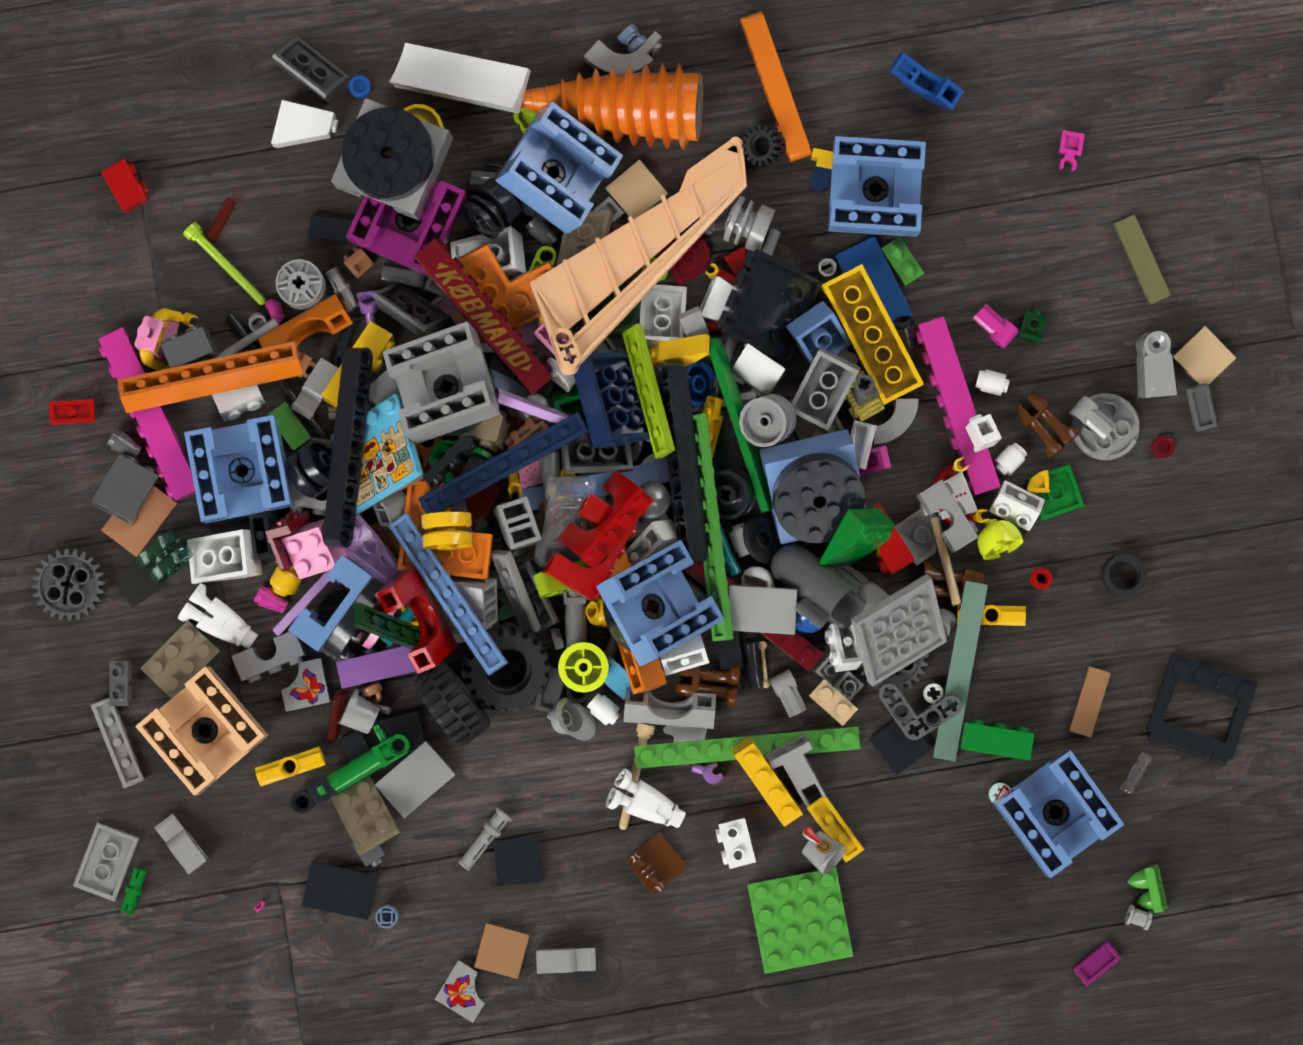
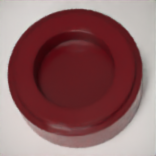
[1151,436,1175,459]

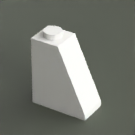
[271,100,339,148]

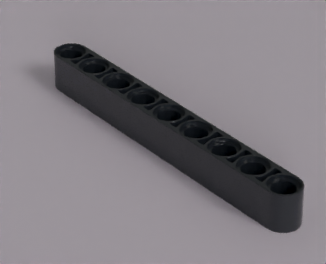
[322,348,373,548]
[657,362,708,563]

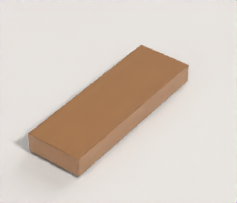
[1069,666,1111,738]

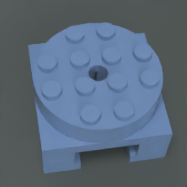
[184,415,294,523]

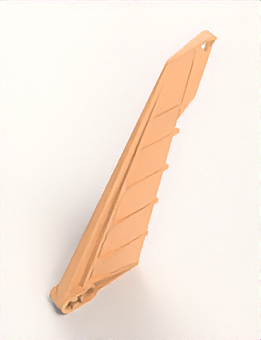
[530,137,747,375]

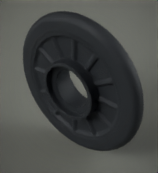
[743,515,781,563]

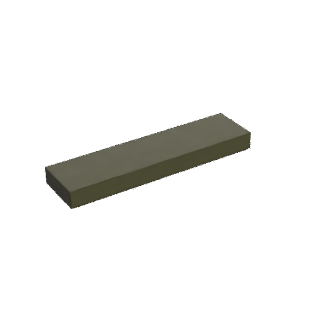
[1113,214,1171,306]

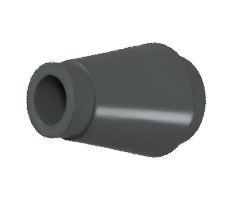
[525,218,558,246]
[107,429,142,458]

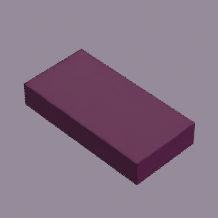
[1072,940,1122,987]

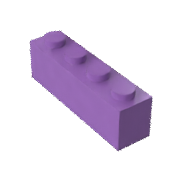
[336,644,416,689]

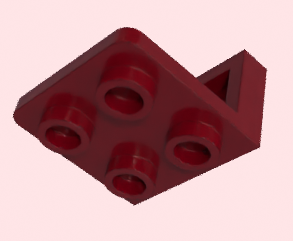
[265,509,310,571]

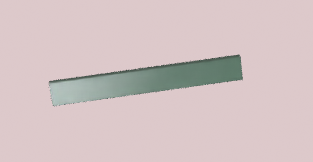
[933,580,988,761]

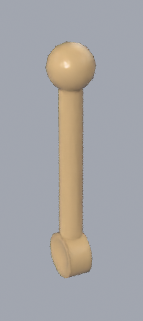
[758,641,770,688]

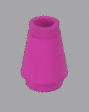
[253,585,289,613]

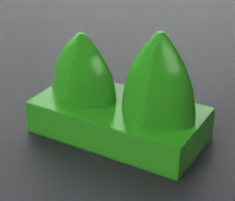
[881,236,924,286]
[1127,864,1168,913]

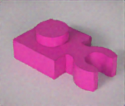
[1058,130,1085,172]

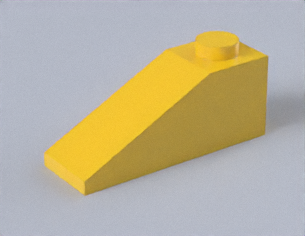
[648,334,710,377]

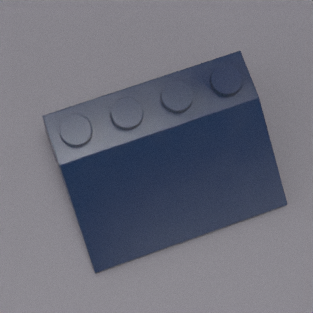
[571,353,650,448]

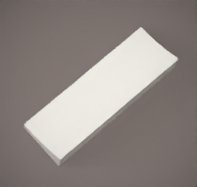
[389,43,531,114]

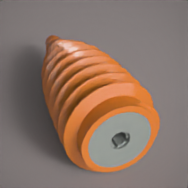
[521,63,703,151]

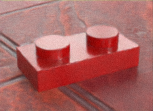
[49,399,96,425]

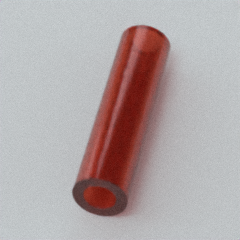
[206,197,237,242]
[326,694,346,740]

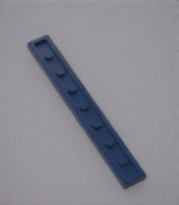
[418,412,589,514]

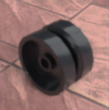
[285,440,332,498]
[714,467,758,519]

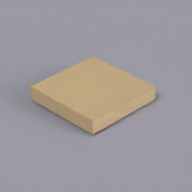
[605,160,668,219]
[1172,326,1236,385]

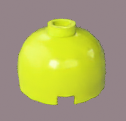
[977,519,1024,560]

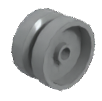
[739,394,797,447]

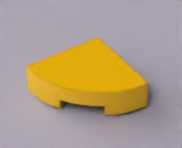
[1026,470,1050,494]

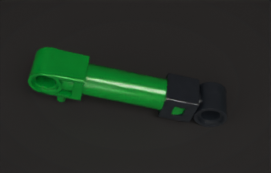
[290,724,413,814]

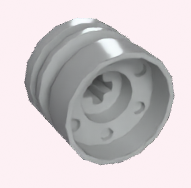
[723,196,775,251]
[275,259,327,311]

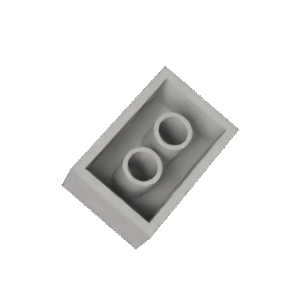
[791,347,861,431]

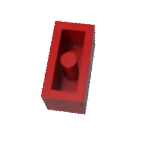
[101,159,150,214]

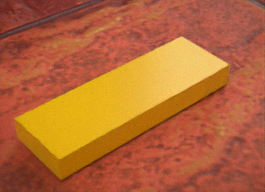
[806,796,864,862]

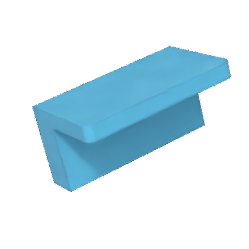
[604,654,631,700]

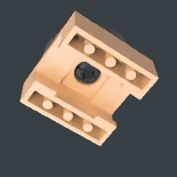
[135,667,269,796]

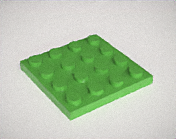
[747,867,853,974]

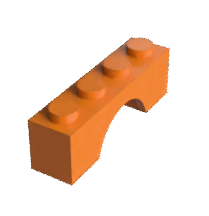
[258,294,353,348]

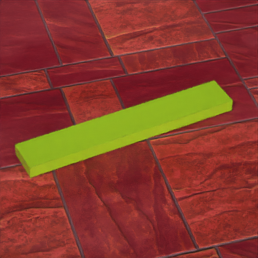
[622,324,675,459]

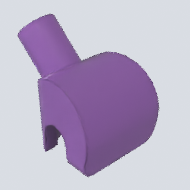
[356,291,379,325]
[692,762,724,785]

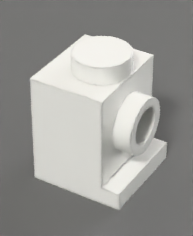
[965,414,1002,453]

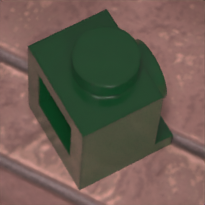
[1017,309,1047,345]
[497,589,515,622]

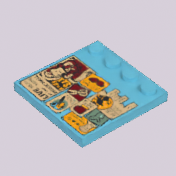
[330,393,423,515]

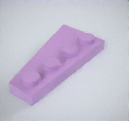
[344,514,404,585]

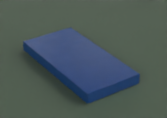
[834,236,914,325]

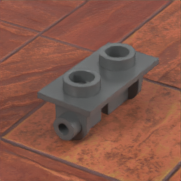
[110,661,132,706]

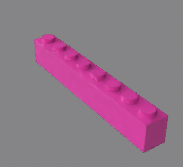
[915,317,1001,496]
[98,327,195,502]

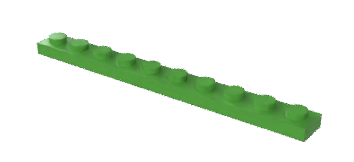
[692,413,733,641]
[634,727,860,769]

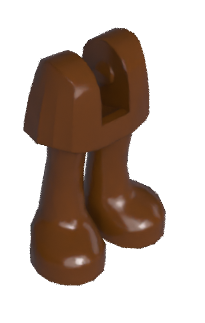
[1015,391,1082,459]
[921,561,985,603]
[675,665,741,708]

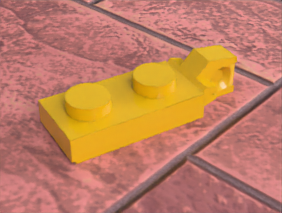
[702,395,723,458]

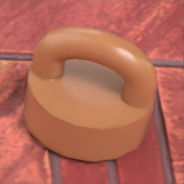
[359,681,383,704]

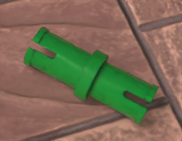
[119,867,148,915]

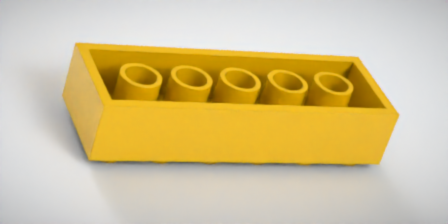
[821,264,924,405]

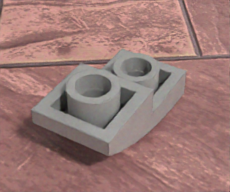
[813,654,864,701]

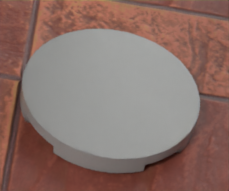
[1072,393,1140,460]

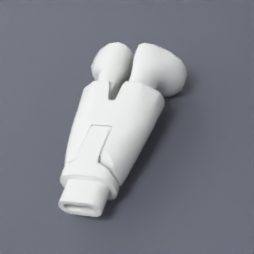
[178,583,258,649]
[606,768,686,828]

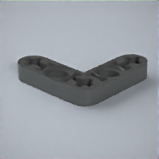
[879,681,962,740]

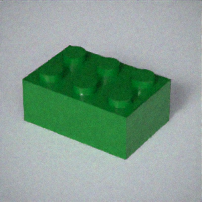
[958,718,1034,760]

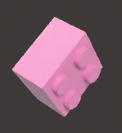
[281,519,347,579]

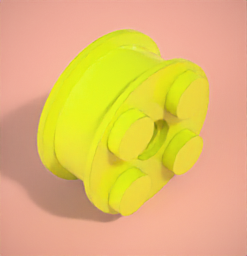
[558,642,609,692]

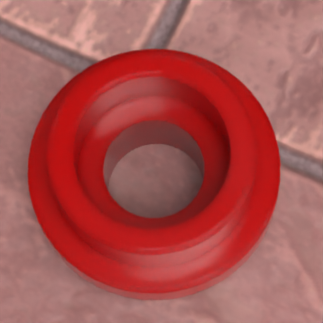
[1030,567,1053,590]

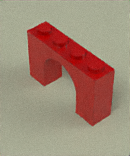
[558,471,654,570]
[542,494,638,600]
[375,567,458,674]

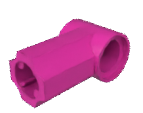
[973,304,1019,349]

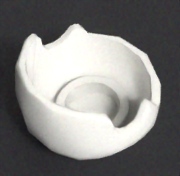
[741,566,775,587]

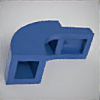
[888,52,964,110]

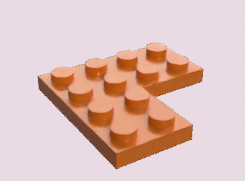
[458,243,553,329]
[397,481,493,580]

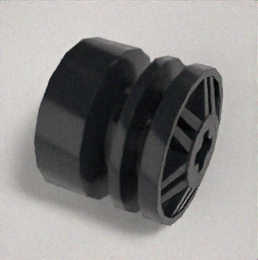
[461,179,521,239]

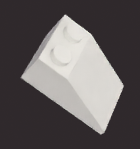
[450,226,526,281]
[639,285,687,348]
[732,344,785,397]
[187,529,263,584]

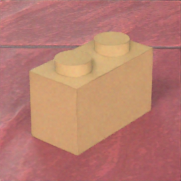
[808,679,858,726]

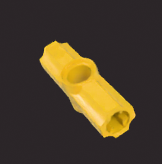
[957,605,1026,626]
[255,746,326,786]

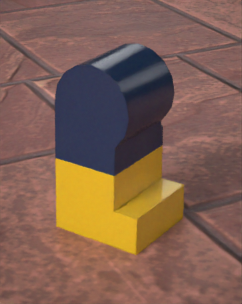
[809,148,833,193]

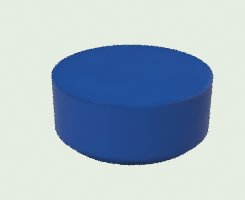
[349,75,371,99]

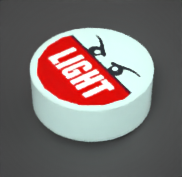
[988,783,1010,802]

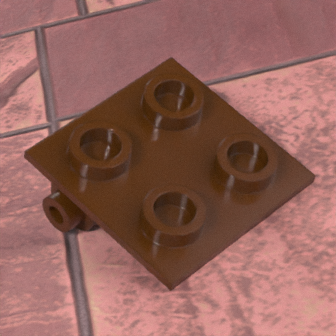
[625,832,688,895]

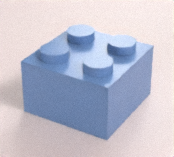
[786,301,851,365]

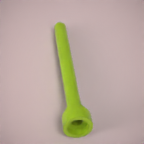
[183,222,266,305]

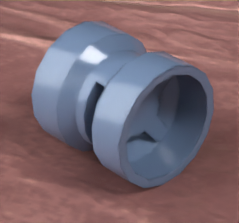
[617,24,647,53]
[375,904,400,929]

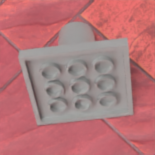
[851,574,947,687]

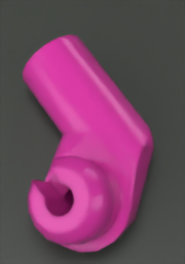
[265,299,284,331]

